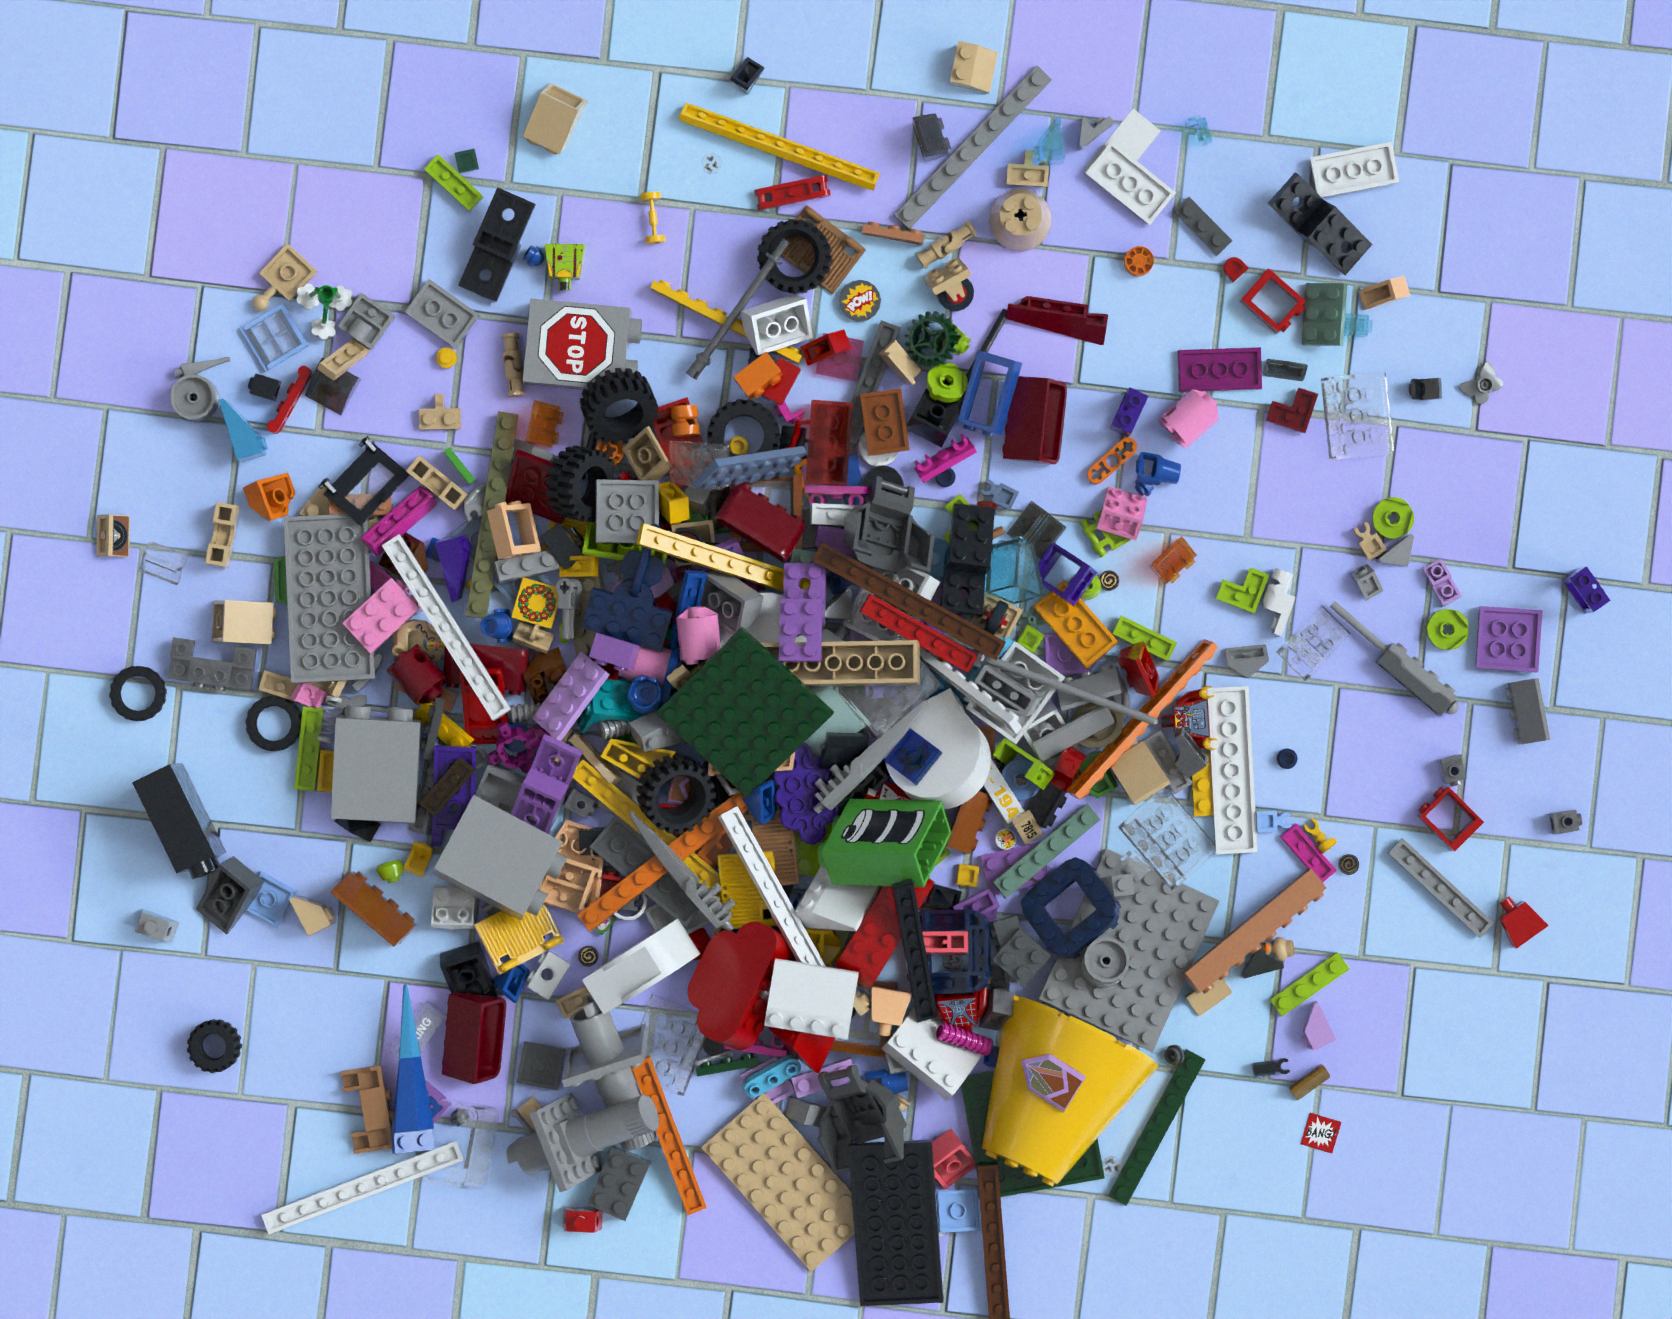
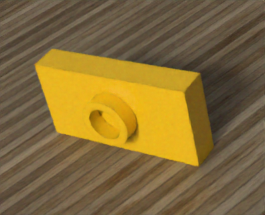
[317,750,334,793]

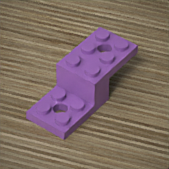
[779,563,826,662]
[511,734,583,834]

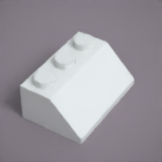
[740,294,813,355]

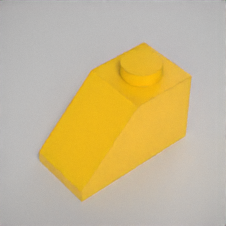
[659,481,690,524]

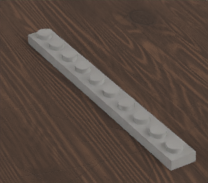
[894,65,1052,229]

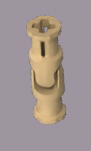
[916,220,978,269]
[501,333,525,397]

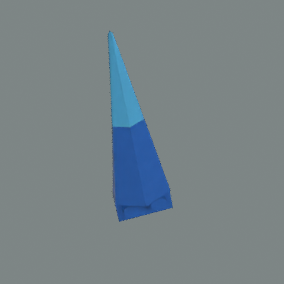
[391,984,435,1154]

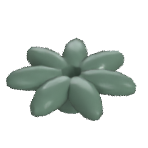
[1018,606,1045,630]

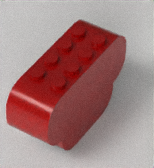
[833,878,935,989]
[687,921,796,1050]

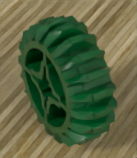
[904,311,960,367]

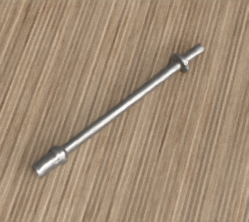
[686,238,790,380]

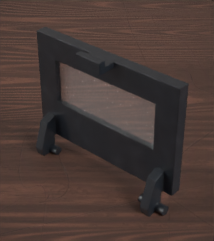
[318,436,410,526]

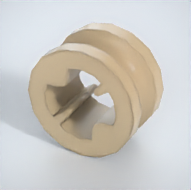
[895,1094,911,1112]

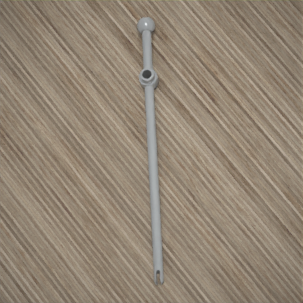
[962,645,1158,725]

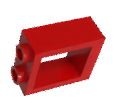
[1239,268,1306,334]
[1417,787,1484,852]

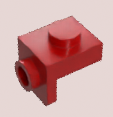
[600,871,623,897]

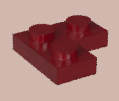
[1265,387,1318,434]

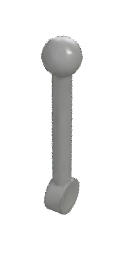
[693,1049,733,1066]
[510,1109,534,1134]

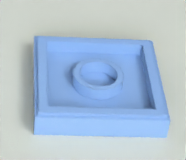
[246,871,298,928]
[936,1189,980,1233]

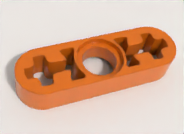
[1087,437,1137,484]

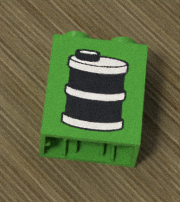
[818,799,951,887]

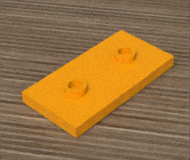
[1033,580,1118,669]

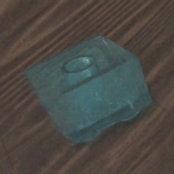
[1033,117,1065,166]

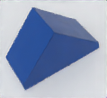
[743,779,775,825]
[493,964,530,1003]

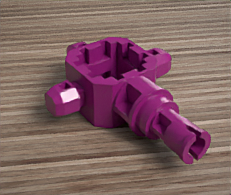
[487,722,552,773]

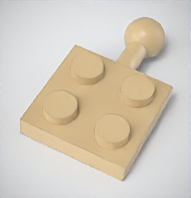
[252,243,318,311]

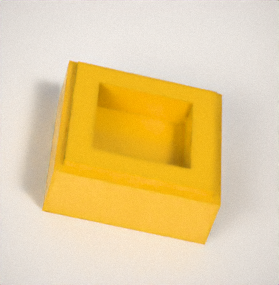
[956,864,979,887]

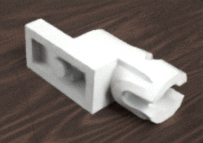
[1263,568,1296,637]

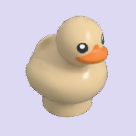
[1259,937,1295,962]

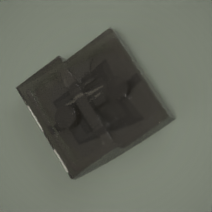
[1006,501,1067,560]

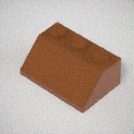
[946,791,993,854]

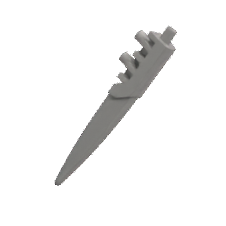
[813,699,928,814]
[629,811,736,931]

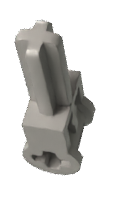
[556,578,582,639]

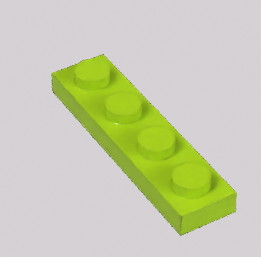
[294,706,325,791]
[1269,952,1350,1017]

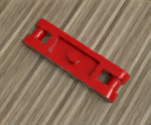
[754,175,831,211]
[267,366,312,434]

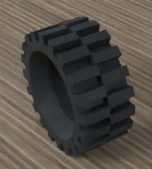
[757,219,832,294]
[580,368,658,445]
[707,399,780,459]
[546,445,618,523]
[636,755,716,834]

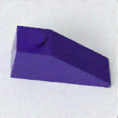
[435,534,470,602]

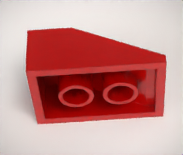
[1118,641,1160,697]

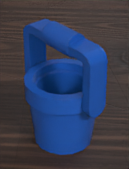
[1136,452,1181,485]
[480,609,513,643]
[864,1069,909,1094]

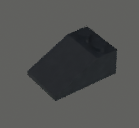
[906,379,967,448]
[440,941,498,997]

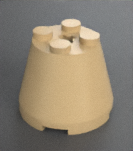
[989,189,1052,252]

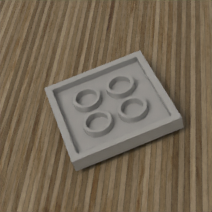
[595,479,659,544]

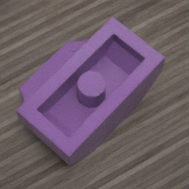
[953,887,1000,922]

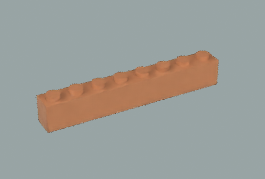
[1181,869,1327,994]

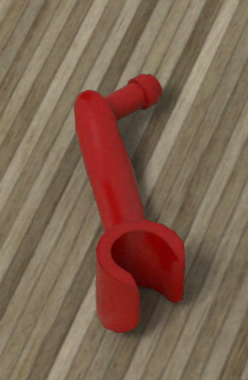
[784,419,810,449]

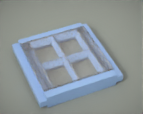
[240,303,308,372]

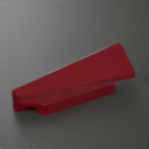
[1006,296,1108,345]

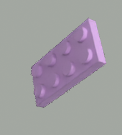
[532,652,610,741]

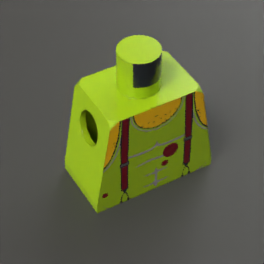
[545,244,586,291]

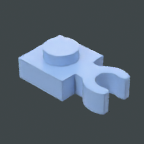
[1256,810,1291,832]

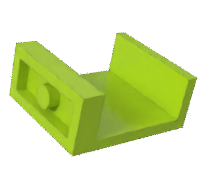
[993,738,1055,790]

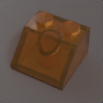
[525,400,564,449]
[1148,536,1197,584]

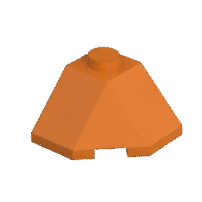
[243,473,295,521]

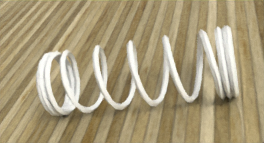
[317,695,343,743]

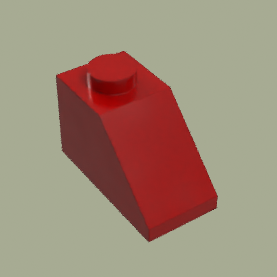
[800,329,852,366]

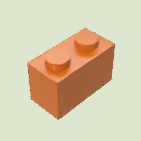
[733,352,783,399]

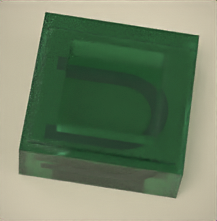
[454,148,479,174]

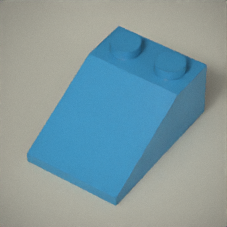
[219,399,268,462]

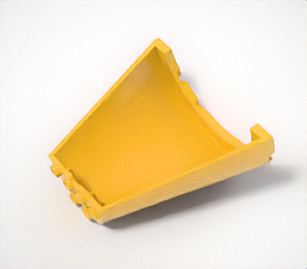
[982,995,1158,1187]

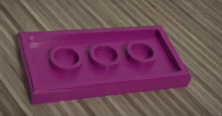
[1177,347,1262,392]

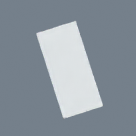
[1084,109,1161,171]

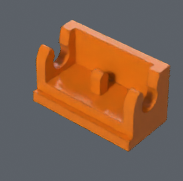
[697,829,733,868]

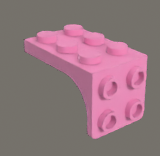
[342,578,423,654]

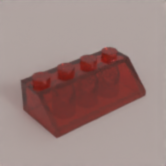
[805,400,853,486]

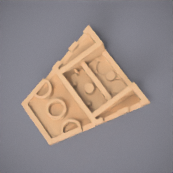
[538,820,603,914]

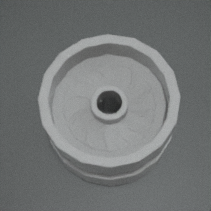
[170,374,220,422]
[1081,937,1130,988]

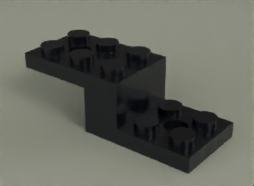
[1267,172,1373,275]
[458,187,536,303]
[941,503,995,617]

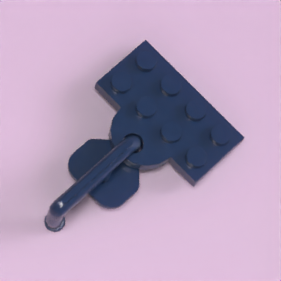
[581,524,673,652]

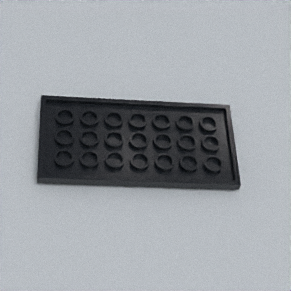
[848,1140,944,1306]

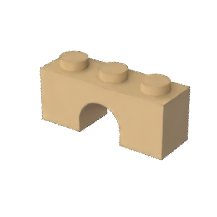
[406,455,469,512]
[205,502,240,568]

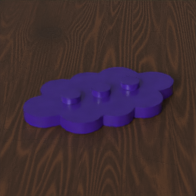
[772,742,838,844]

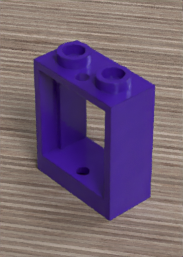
[1109,387,1148,437]
[1030,542,1098,607]
[1561,566,1611,614]

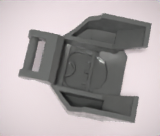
[843,476,935,574]
[817,1065,907,1174]

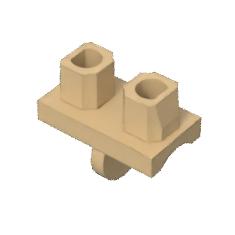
[512,621,555,654]

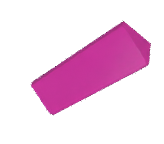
[360,486,437,557]

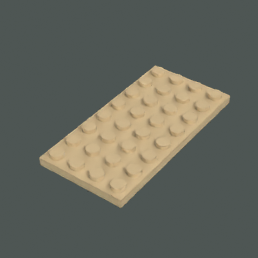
[701,1093,855,1272]

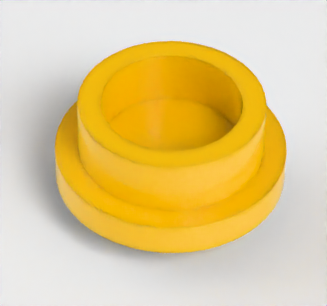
[436,347,457,368]
[728,436,749,456]

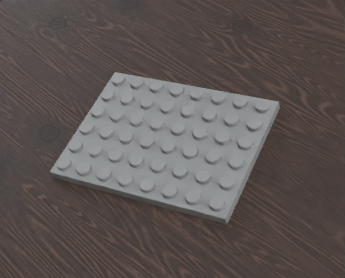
[1038,848,1219,1052]

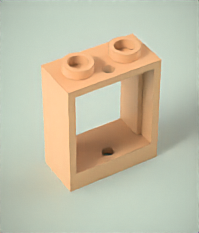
[487,501,541,559]

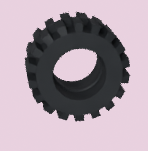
[187,1019,242,1073]

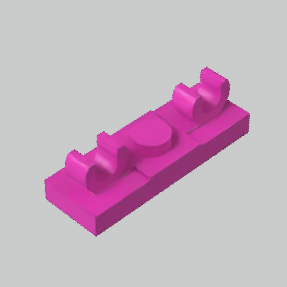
[914,434,977,483]
[805,486,871,505]
[724,1036,787,1057]

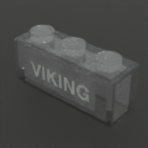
[390,1000,447,1059]

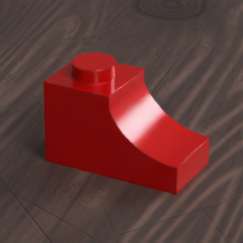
[1049,747,1087,793]

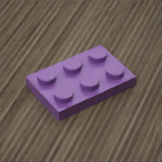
[980,841,1049,895]

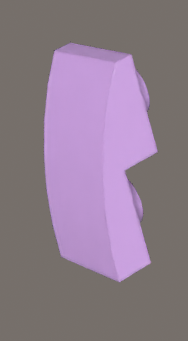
[1423,559,1462,607]

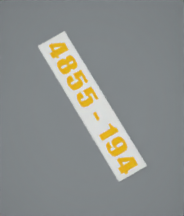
[984,759,1025,824]

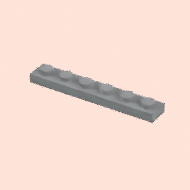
[1388,838,1494,938]

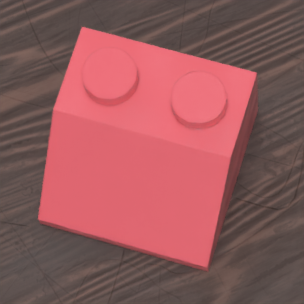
[932,1128,976,1189]

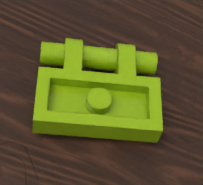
[1079,509,1131,558]

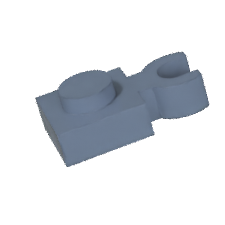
[980,479,1019,511]

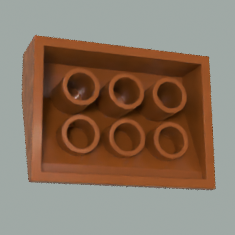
[330,871,416,947]

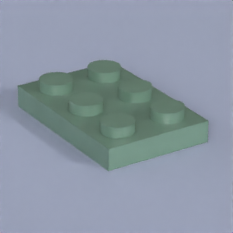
[1302,283,1347,346]

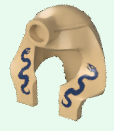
[391,619,441,661]

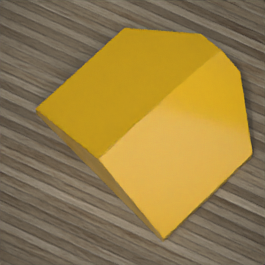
[805,928,841,967]

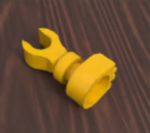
[1304,818,1338,854]

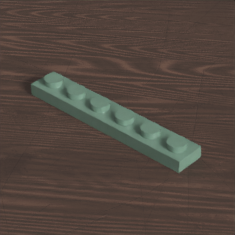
[992,804,1100,899]

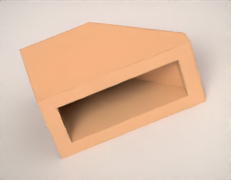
[1358,276,1410,310]

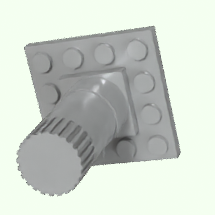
[562,994,657,1151]
[506,1093,659,1192]

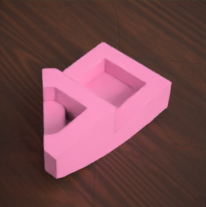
[291,683,335,708]

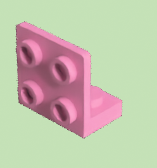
[1096,487,1147,540]

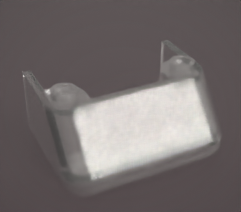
[423,1097,500,1189]

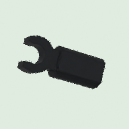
[1252,1058,1290,1077]

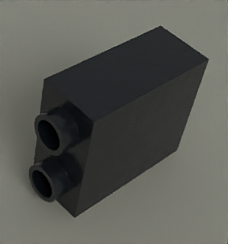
[132,763,227,880]

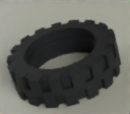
[109,666,167,721]
[245,696,302,751]

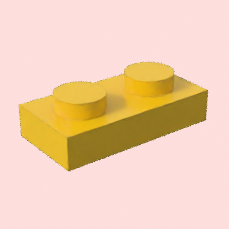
[559,556,599,578]

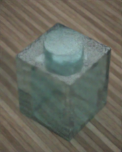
[1344,313,1372,338]

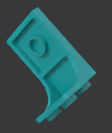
[577,679,648,733]

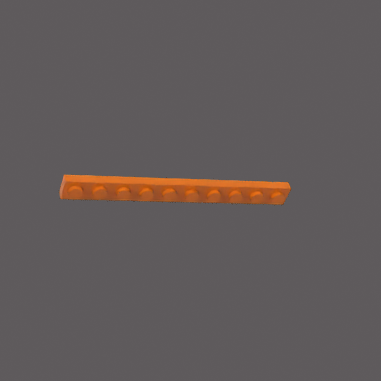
[1066,639,1218,800]
[577,792,749,932]

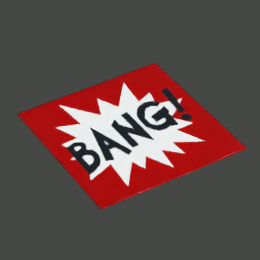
[1301,1112,1342,1154]

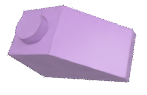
[1302,1001,1336,1050]

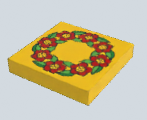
[511,578,558,629]

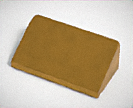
[1289,1065,1330,1100]

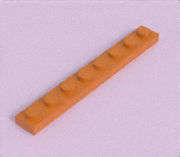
[632,1055,707,1215]

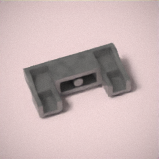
[168,637,257,691]

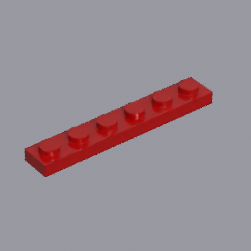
[859,593,978,673]

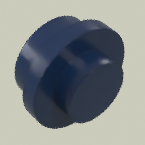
[935,468,956,487]
[1276,748,1298,769]

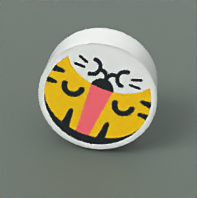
[426,640,445,656]
[995,829,1016,850]

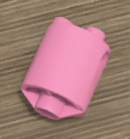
[1158,389,1219,449]
[676,606,720,665]
[618,643,672,689]

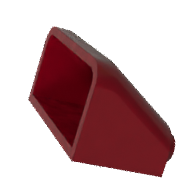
[1002,376,1067,465]
[713,482,806,563]
[443,643,531,696]
[442,992,507,1084]

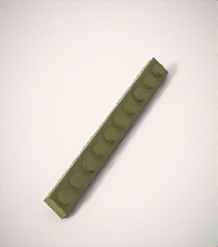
[465,411,519,619]

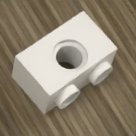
[526,950,572,1000]

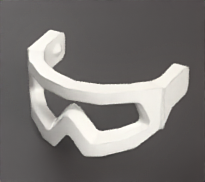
[614,892,648,921]

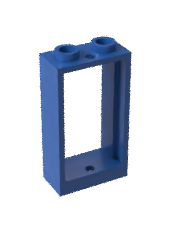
[957,350,1022,437]

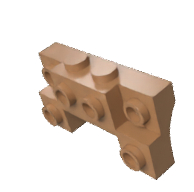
[340,1065,394,1154]

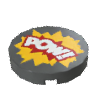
[840,280,881,322]

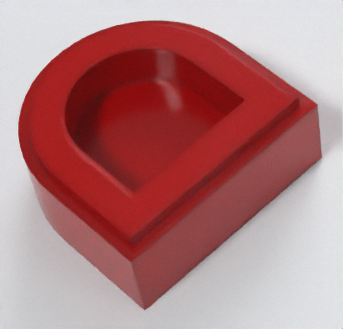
[1223,257,1249,282]

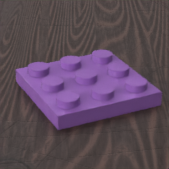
[1475,606,1543,673]

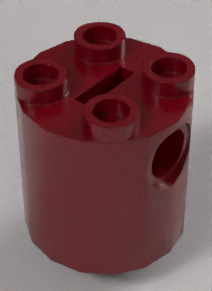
[386,644,448,705]

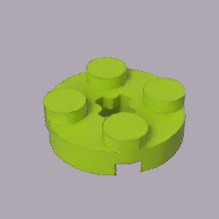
[926,362,968,402]
[1372,497,1414,539]
[1426,609,1469,650]

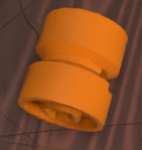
[671,405,700,437]

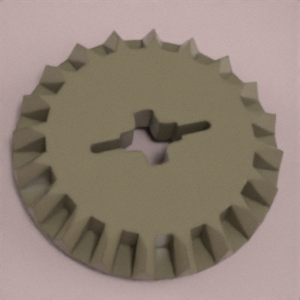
[1070,702,1124,750]

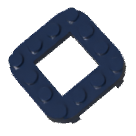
[1021,857,1121,959]
[907,909,991,994]

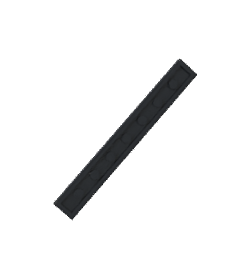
[891,879,938,1022]

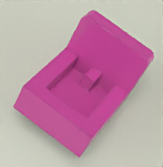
[773,401,805,424]

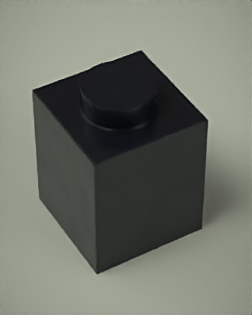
[248,373,282,402]

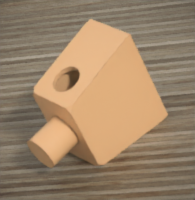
[871,986,911,1036]

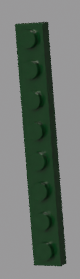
[1108,1049,1206,1206]

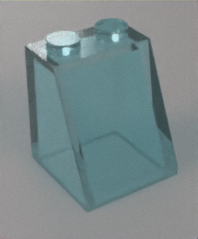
[985,536,1044,604]

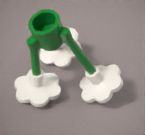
[296,284,353,340]

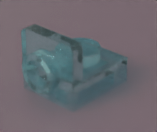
[1184,115,1213,146]

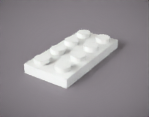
[1085,141,1176,226]
[1309,142,1399,198]

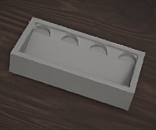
[475,763,566,833]

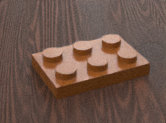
[860,388,910,456]

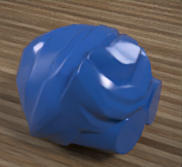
[627,675,663,714]

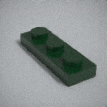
[696,1053,759,1077]

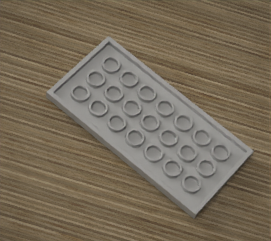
[284,514,375,684]

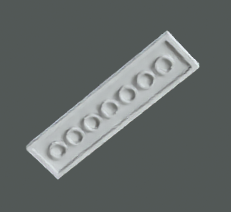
[1207,686,1258,854]

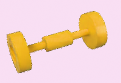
[640,192,666,244]

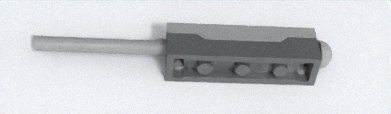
[1330,601,1459,716]

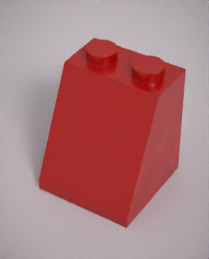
[768,1027,835,1073]

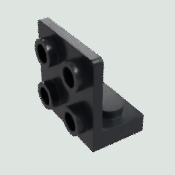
[1025,783,1067,829]

